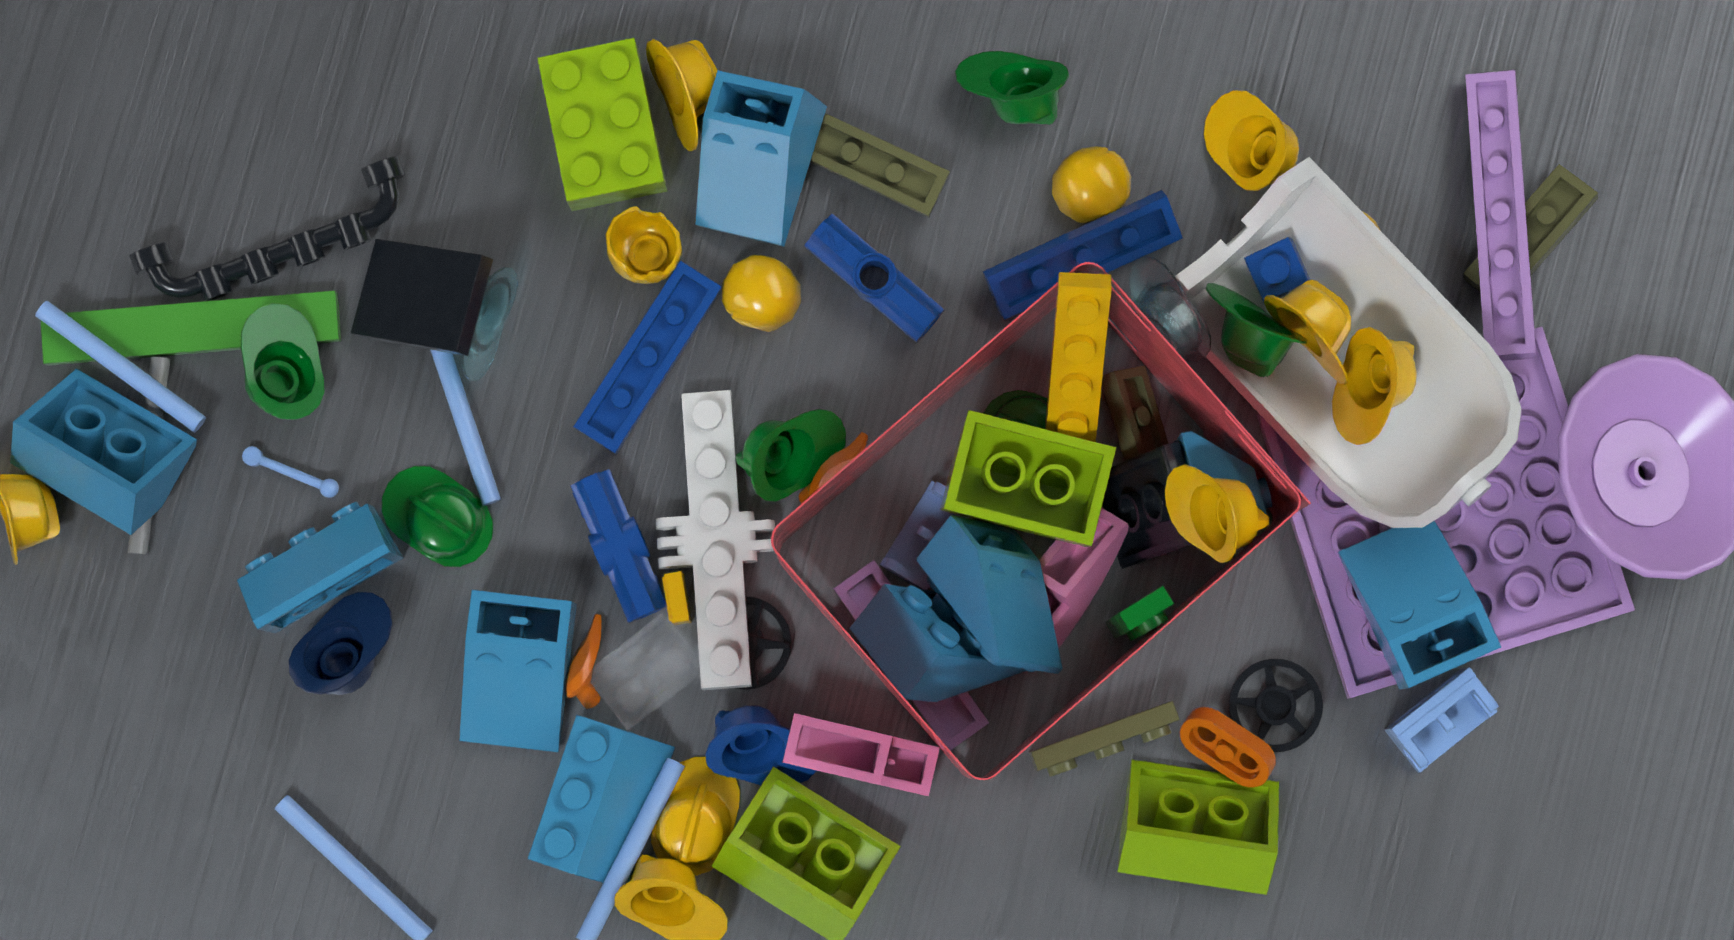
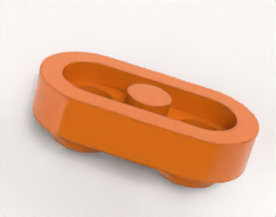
[1180,707,1276,787]

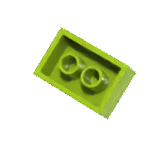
[537,38,668,211]

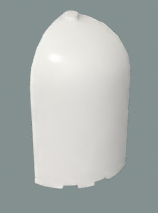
[1156,157,1522,528]

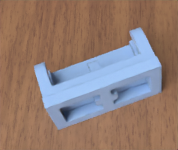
[880,481,973,590]
[1384,667,1499,773]

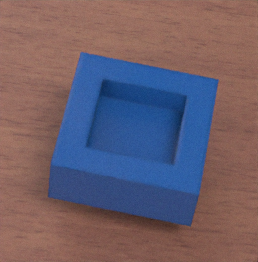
[1244,237,1311,303]

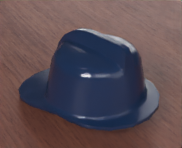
[289,592,392,695]

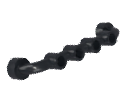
[129,156,405,301]

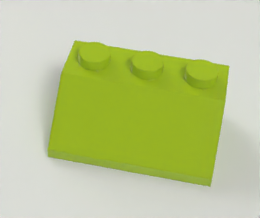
[940,410,1116,547]
[1117,759,1279,895]
[712,767,901,940]

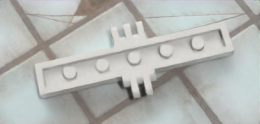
[655,390,775,690]

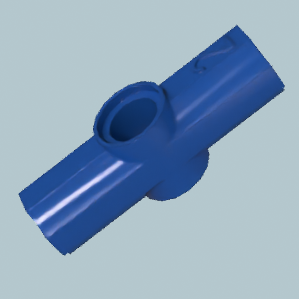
[804,214,945,343]
[570,469,667,623]

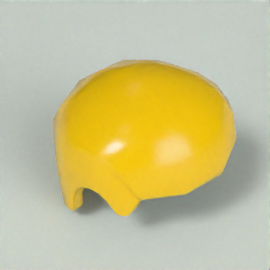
[1052,146,1131,223]
[605,206,682,284]
[722,255,801,332]

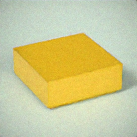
[662,571,692,625]

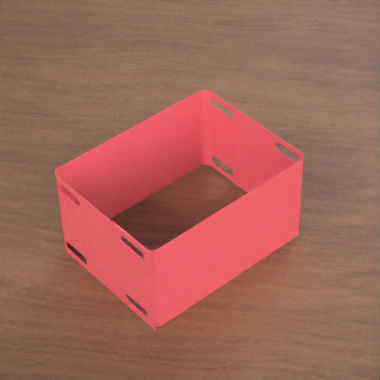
[771,262,1311,780]

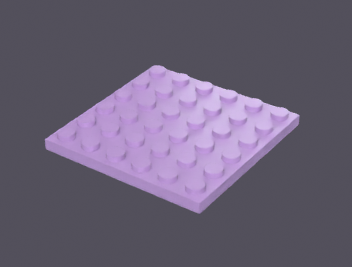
[1257,327,1635,699]

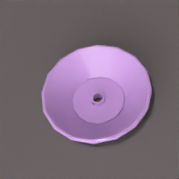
[1558,354,1734,580]

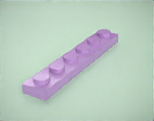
[1465,70,1536,361]

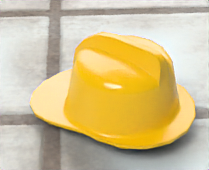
[646,39,717,152]
[1204,90,1299,191]
[1264,280,1351,385]
[1332,327,1417,445]
[1165,465,1269,563]
[0,474,60,565]
[651,757,740,876]
[615,855,728,940]

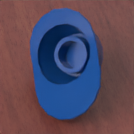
[705,705,817,785]

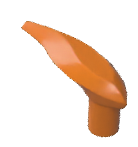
[799,432,868,504]
[565,614,602,709]

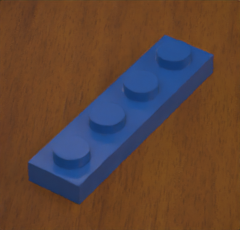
[982,190,1183,320]
[573,261,722,455]

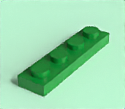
[1105,586,1174,641]

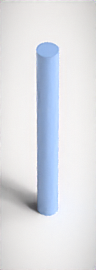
[35,301,206,433]
[430,350,501,506]
[575,758,685,940]
[274,795,433,940]

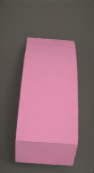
[1039,507,1129,648]
[783,713,940,796]

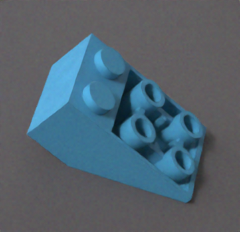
[695,70,827,247]
[916,515,1063,674]
[1337,521,1501,690]
[849,584,1027,702]
[459,590,577,752]

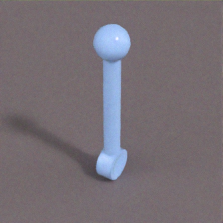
[242,446,339,498]

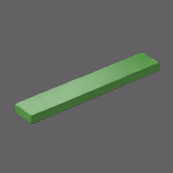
[41,291,341,366]

